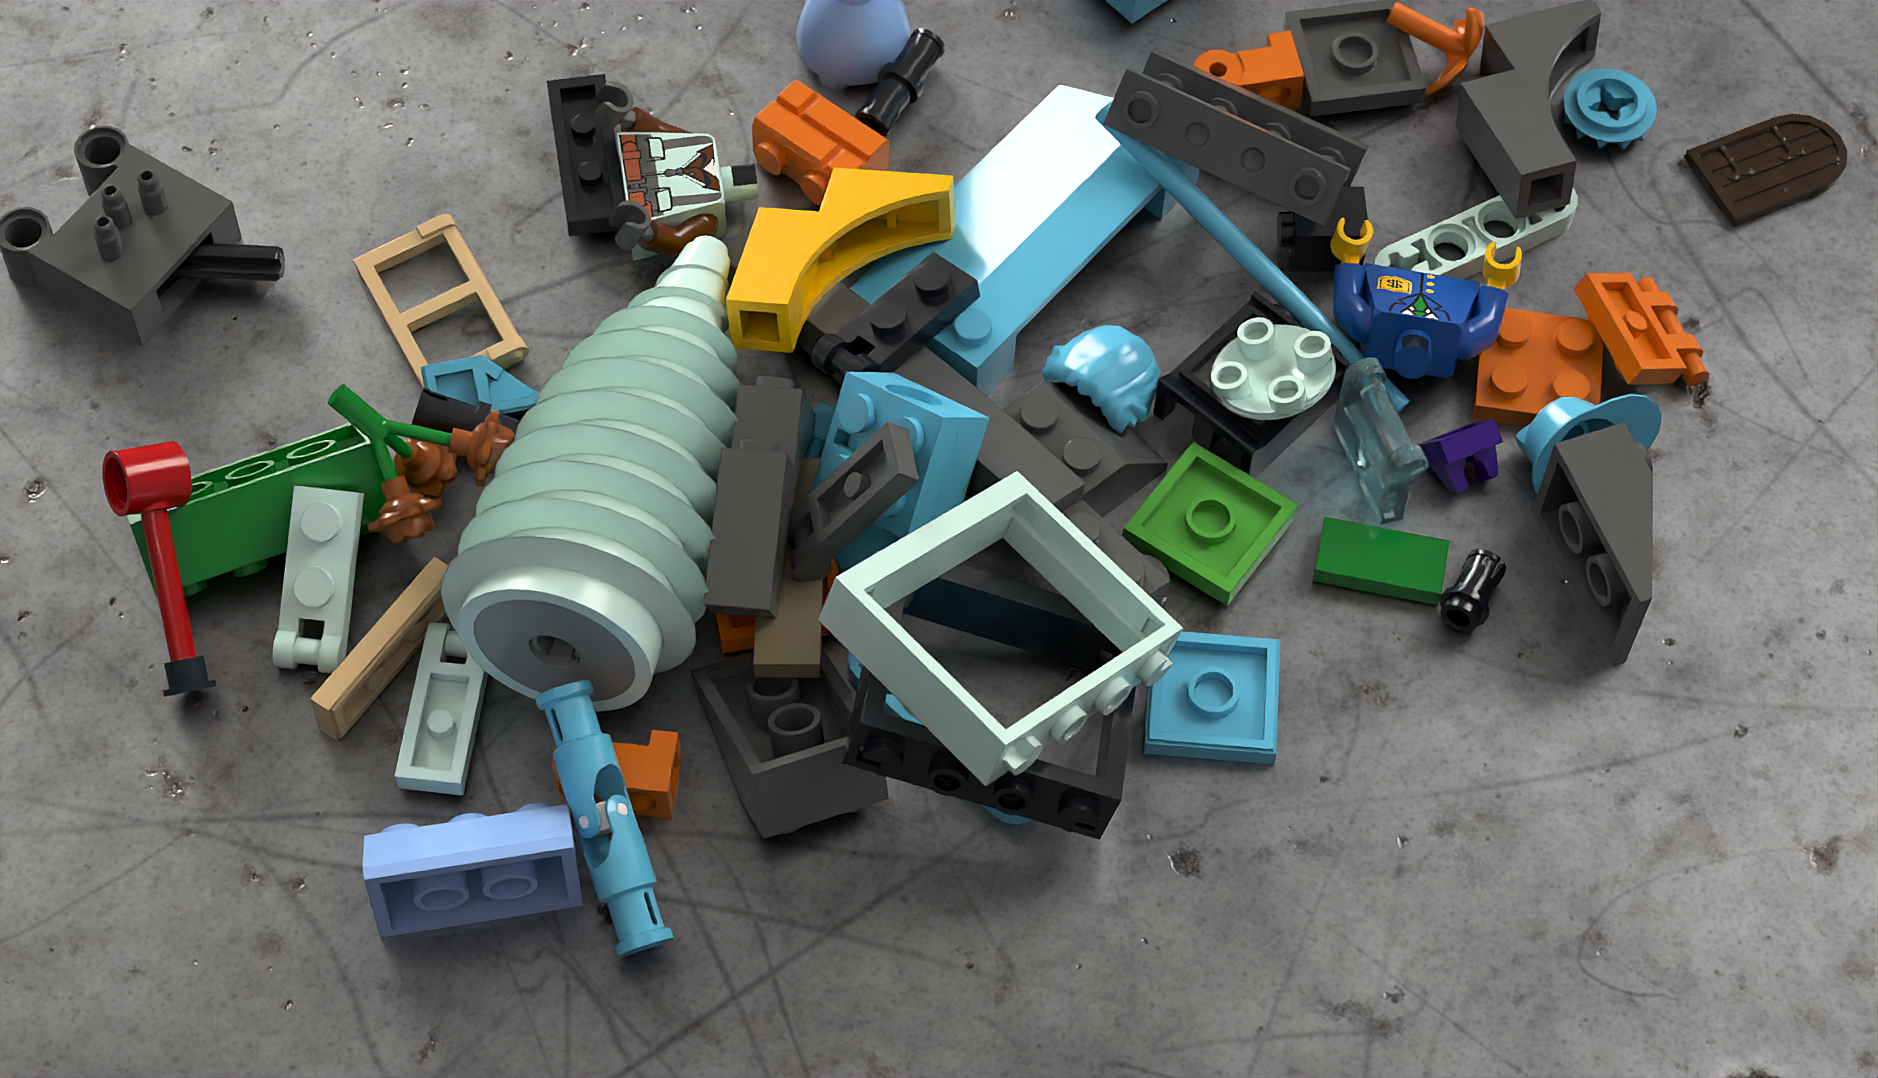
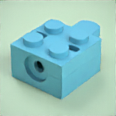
[811,372,989,572]

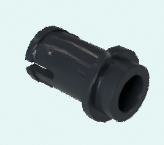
[1440,549,1506,631]

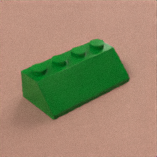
[127,423,387,597]

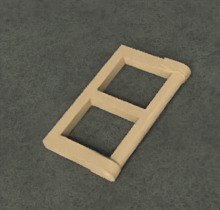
[353,214,529,389]

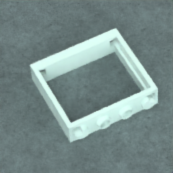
[818,471,1183,786]

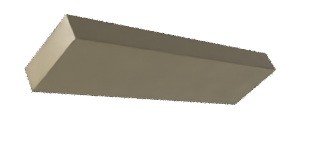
[753,458,823,678]

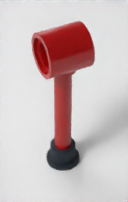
[102,441,217,697]

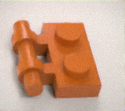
[1573,273,1709,386]

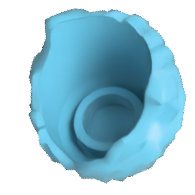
[1041,325,1160,433]

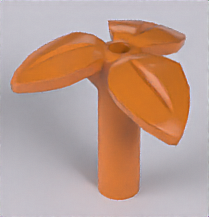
[1386,1,1485,95]

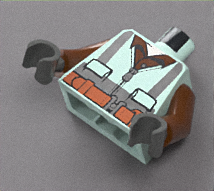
[594,81,758,260]

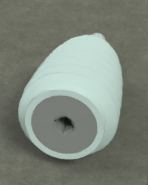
[441,236,740,711]

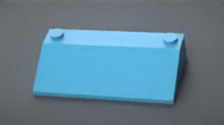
[849,85,1200,396]

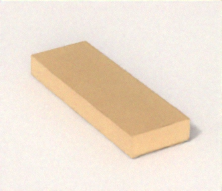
[310,557,449,741]

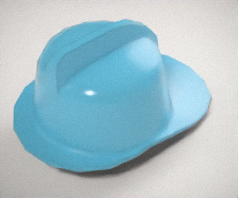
[1516,394,1662,494]

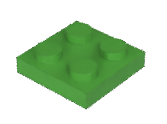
[1122,442,1299,606]

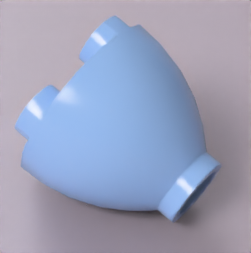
[796,0,911,90]

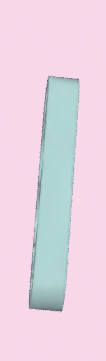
[1374,188,1578,279]

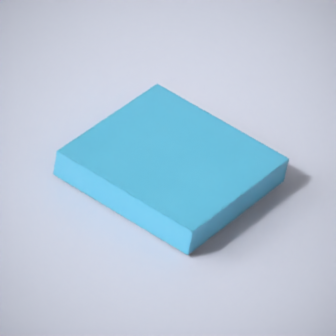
[1143,631,1280,765]

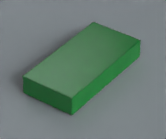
[1313,517,1450,605]

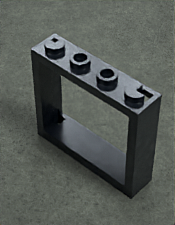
[842,564,1136,840]

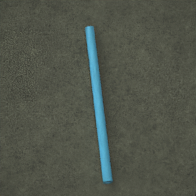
[1095,101,1410,418]

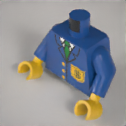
[1330,218,1522,379]

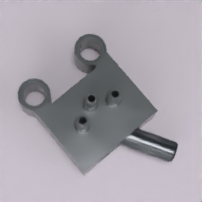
[0,126,285,346]

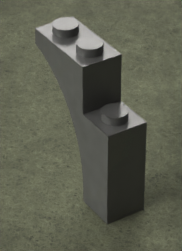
[1456,0,1601,219]
[703,376,816,619]

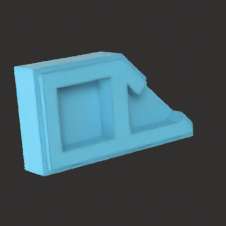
[420,355,539,416]

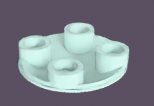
[1211,317,1336,420]

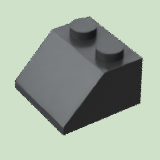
[1002,382,1168,517]

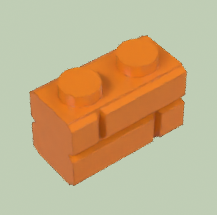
[752,79,890,206]

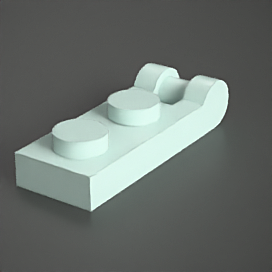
[272,486,364,674]
[394,622,488,795]

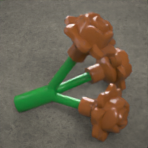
[327,384,515,543]

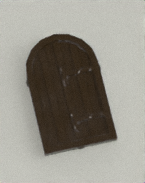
[1684,114,1847,227]

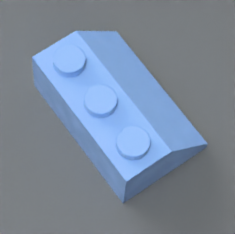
[363,803,583,938]

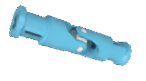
[535,680,674,958]

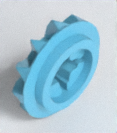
[1561,68,1657,150]

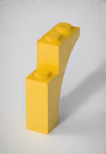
[726,167,956,353]

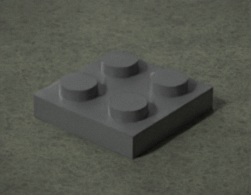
[1283,0,1426,117]

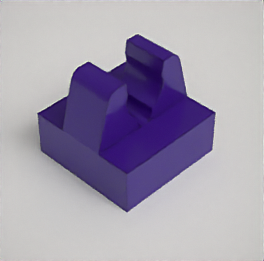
[1416,419,1503,492]

